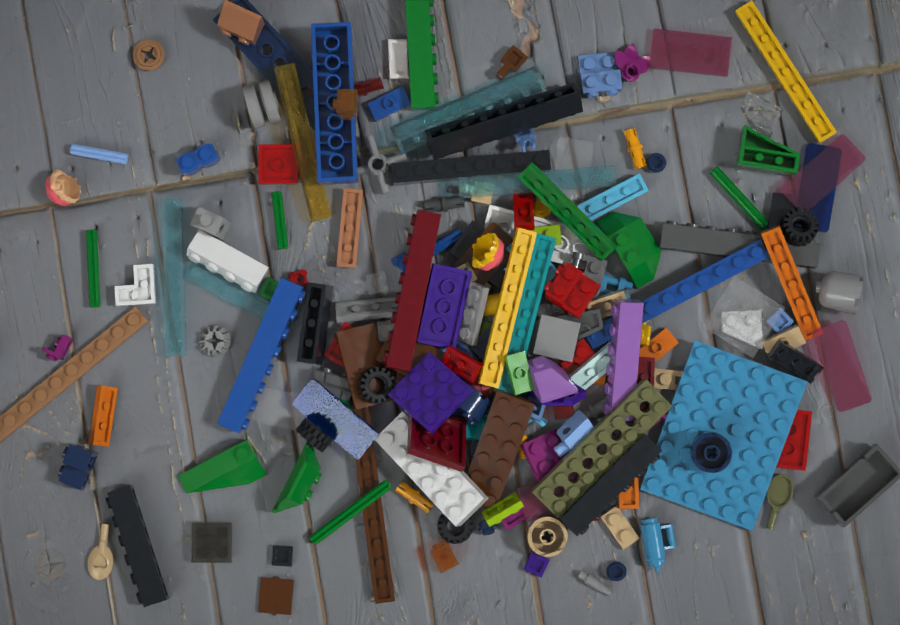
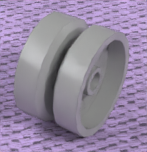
[242,79,282,129]

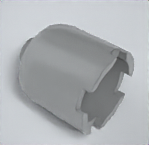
[815,271,864,315]

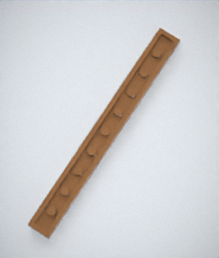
[0,306,149,443]

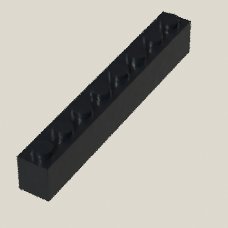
[424,82,583,160]
[391,150,551,186]

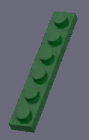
[518,162,617,261]

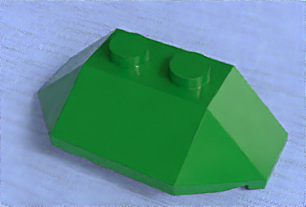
[596,212,661,289]
[272,441,322,513]

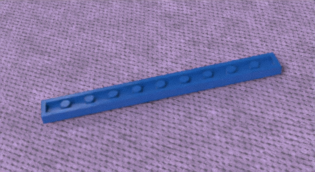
[586,239,770,349]

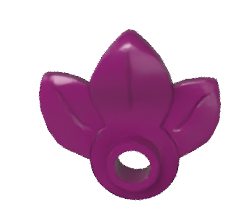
[614,43,650,82]

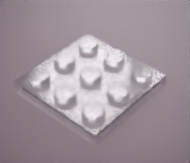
[702,276,785,358]

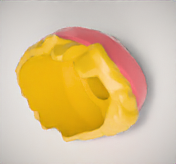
[472,233,505,271]

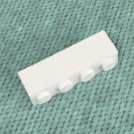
[186,229,269,293]

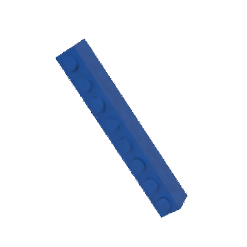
[217,277,306,433]

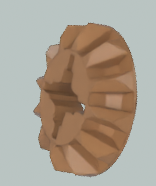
[133,39,165,71]

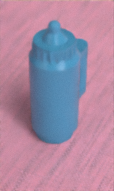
[640,517,676,573]

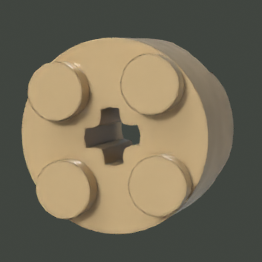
[527,516,568,557]

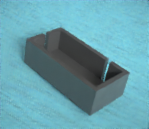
[814,444,900,527]

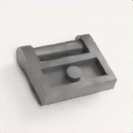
[572,252,608,299]

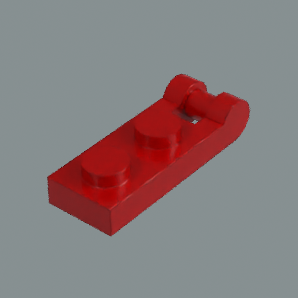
[513,190,535,231]

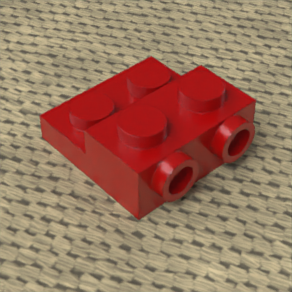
[544,262,601,319]

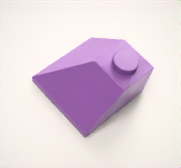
[527,356,578,403]

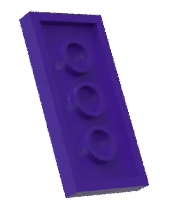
[416,263,472,348]

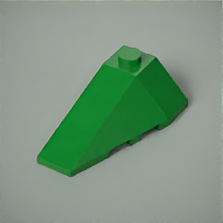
[178,440,266,493]

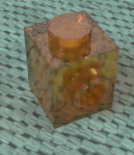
[333,89,358,120]
[430,541,459,573]

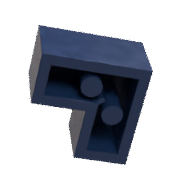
[58,444,99,490]

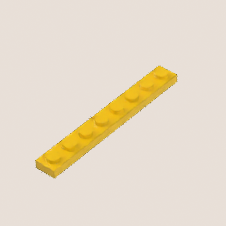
[735,0,837,144]
[478,227,537,388]

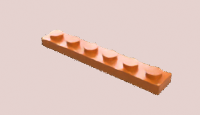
[760,225,824,341]

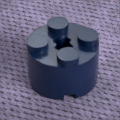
[453,384,492,426]
[690,431,732,473]

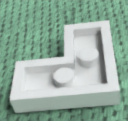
[115,264,156,306]

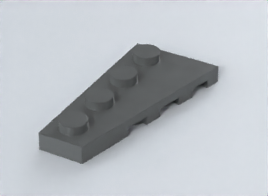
[527,308,604,360]

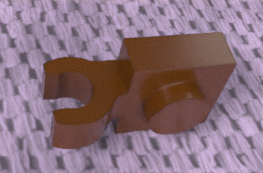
[496,45,528,81]

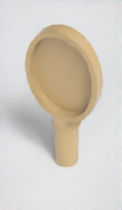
[88,523,114,580]

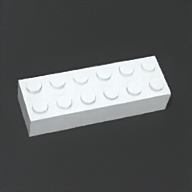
[375,411,489,527]

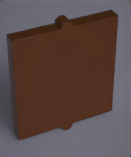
[258,576,294,616]

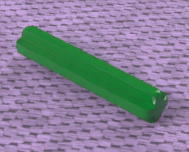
[271,191,288,250]

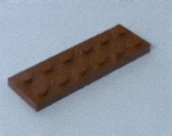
[467,389,535,509]

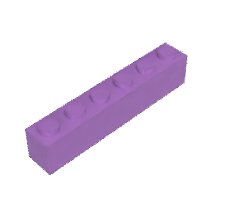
[603,299,644,421]

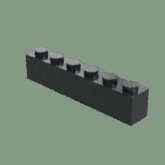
[558,433,662,536]
[106,485,169,607]

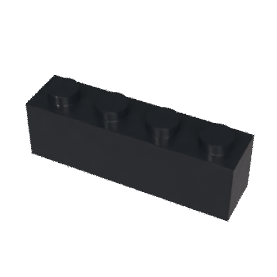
[297,282,333,365]

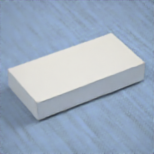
[388,39,409,80]

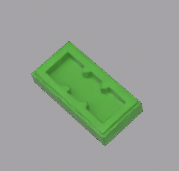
[504,350,534,395]

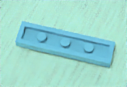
[577,173,649,221]

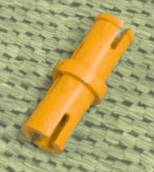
[624,128,647,169]
[395,480,434,514]

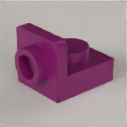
[42,334,74,361]

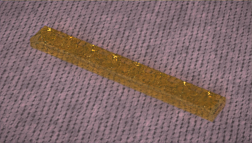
[274,63,332,222]

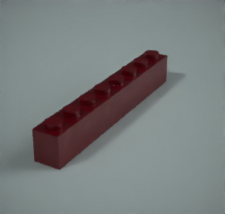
[383,209,441,372]

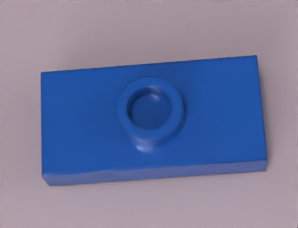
[367,86,411,122]

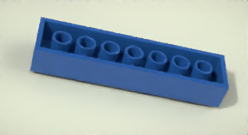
[311,22,358,185]

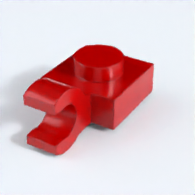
[559,338,595,370]

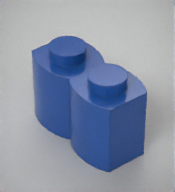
[176,144,220,176]

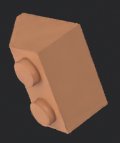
[217,0,265,46]

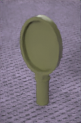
[766,474,793,530]

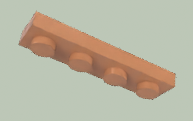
[336,188,363,269]

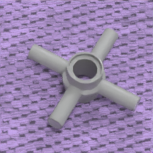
[358,135,408,194]

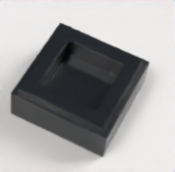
[272,545,293,567]

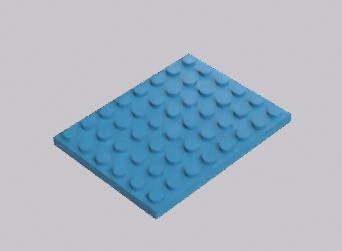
[640,340,808,531]

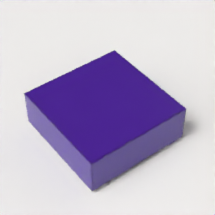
[523,551,550,578]

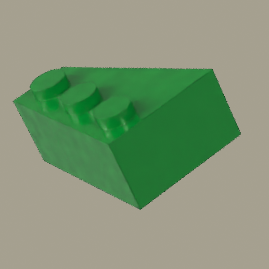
[735,125,800,176]

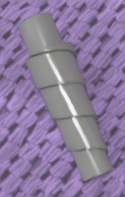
[577,570,612,596]

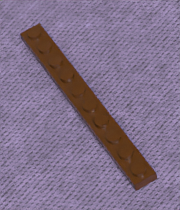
[351,405,395,604]

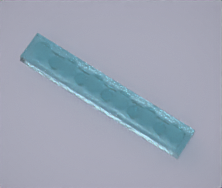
[184,261,298,332]

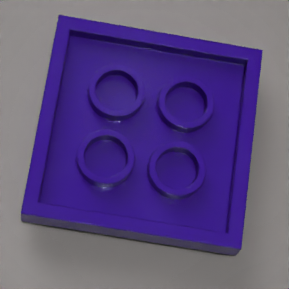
[388,352,474,435]

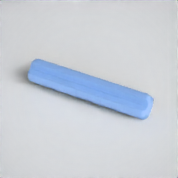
[70,144,128,164]

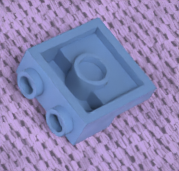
[578,52,622,98]

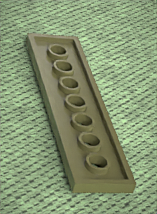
[530,378,672,519]

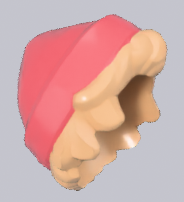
[45,169,81,206]

